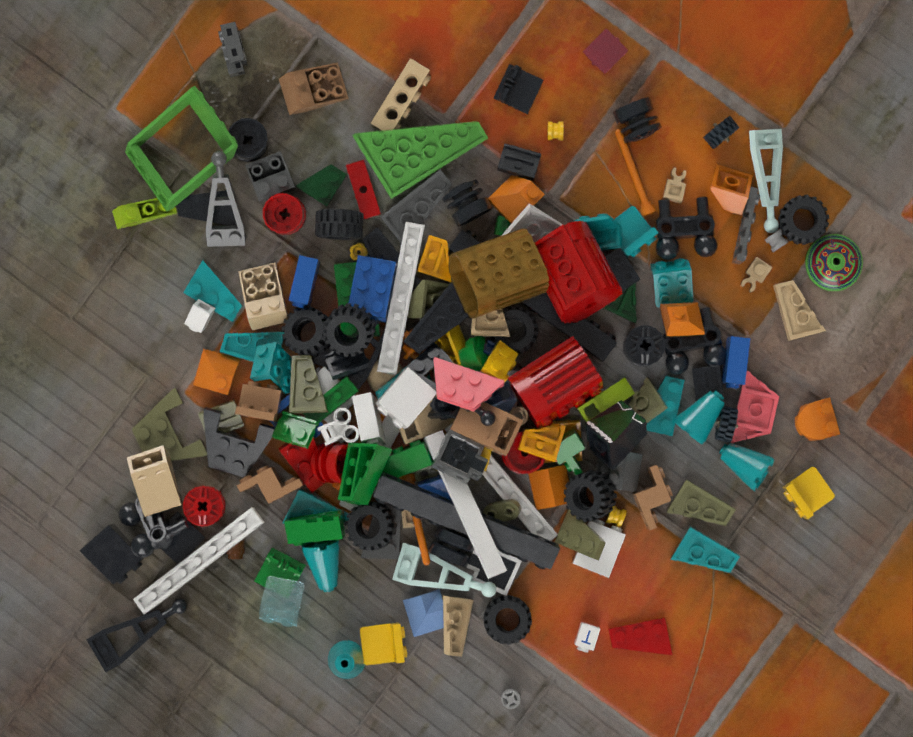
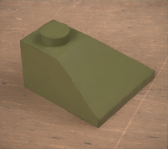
[407,280,450,320]

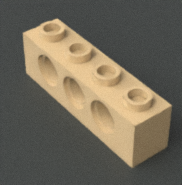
[371,58,431,131]

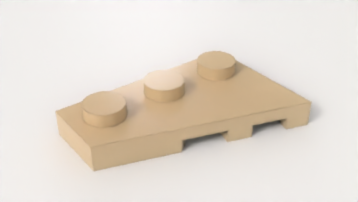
[773,280,826,341]
[471,309,510,337]
[443,595,473,657]

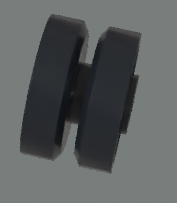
[428,526,474,568]

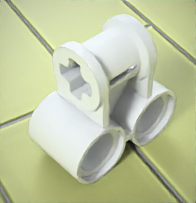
[317,408,360,446]

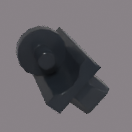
[427,396,460,421]

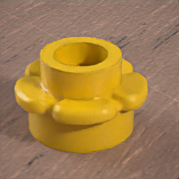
[350,243,368,261]

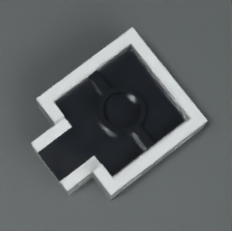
[467,549,522,596]

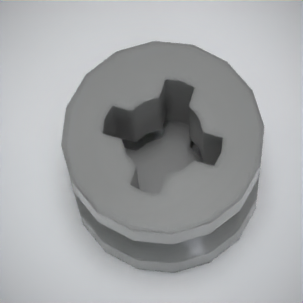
[765,229,789,252]
[501,689,521,709]

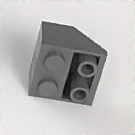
[245,151,296,203]
[595,452,643,492]

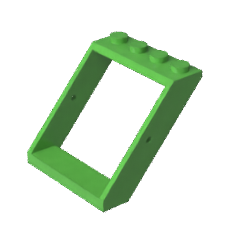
[125,86,238,211]

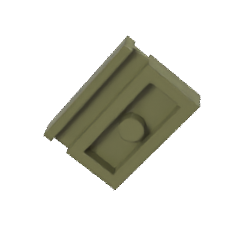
[198,399,244,433]

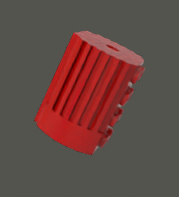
[535,221,622,323]
[508,336,603,429]

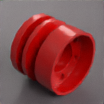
[263,193,306,235]
[311,443,348,484]
[183,486,226,527]

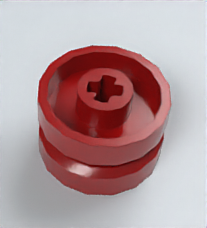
[501,432,545,474]

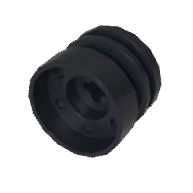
[612,97,662,143]
[228,118,268,162]
[442,179,493,227]
[623,325,665,367]

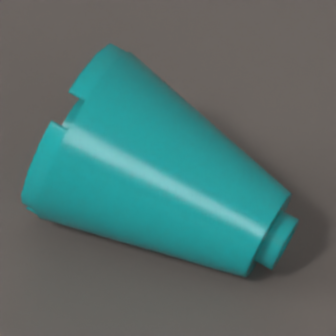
[673,391,725,444]
[719,443,775,492]
[301,540,340,592]
[328,640,365,679]

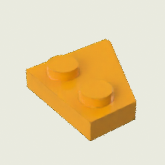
[417,235,452,283]
[518,425,566,462]

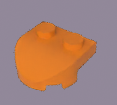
[795,397,840,441]

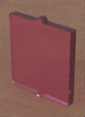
[583,29,628,74]

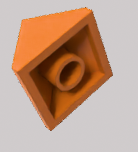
[528,465,569,510]

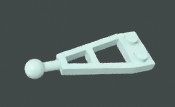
[749,129,783,233]
[392,543,496,597]

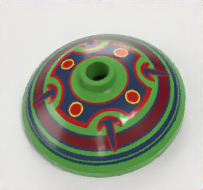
[805,234,863,291]

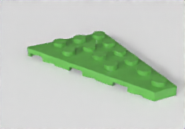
[352,121,488,199]

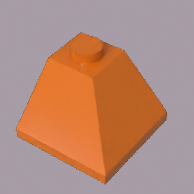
[711,164,753,215]
[488,175,545,224]
[660,302,705,336]
[193,348,240,396]

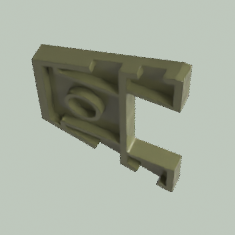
[131,388,207,461]

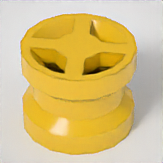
[547,121,564,141]
[606,506,627,528]

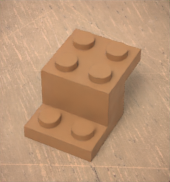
[235,381,284,422]
[633,465,673,530]
[237,466,305,504]

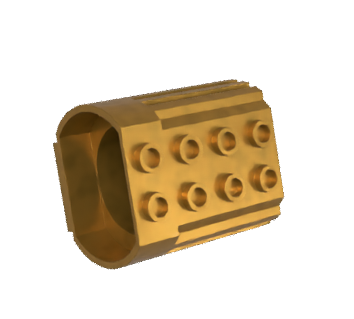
[448,228,549,319]

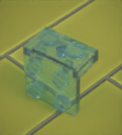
[259,576,304,627]

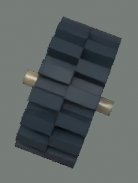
[703,116,740,149]
[715,406,738,443]

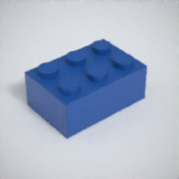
[349,255,397,322]

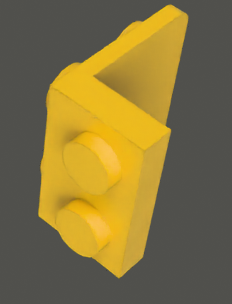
[481,340,518,382]
[782,467,835,519]
[360,622,407,665]

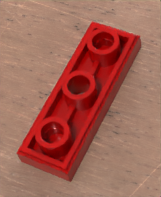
[346,160,381,220]

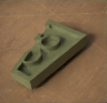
[289,355,328,413]
[628,377,668,423]
[666,479,736,526]
[555,509,606,561]

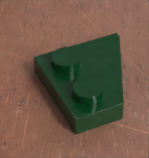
[296,164,347,207]
[603,283,637,323]

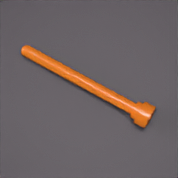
[615,129,657,217]
[399,474,430,565]

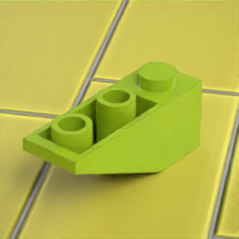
[112,198,177,229]
[577,378,635,423]

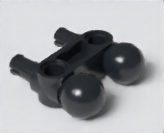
[655,197,718,260]
[662,307,727,374]
[118,497,189,558]

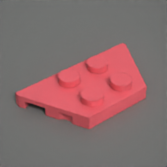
[433,357,505,412]
[730,371,779,443]

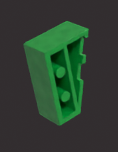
[383,439,434,478]
[338,443,392,505]
[284,510,347,546]

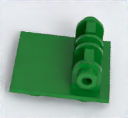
[254,548,306,599]

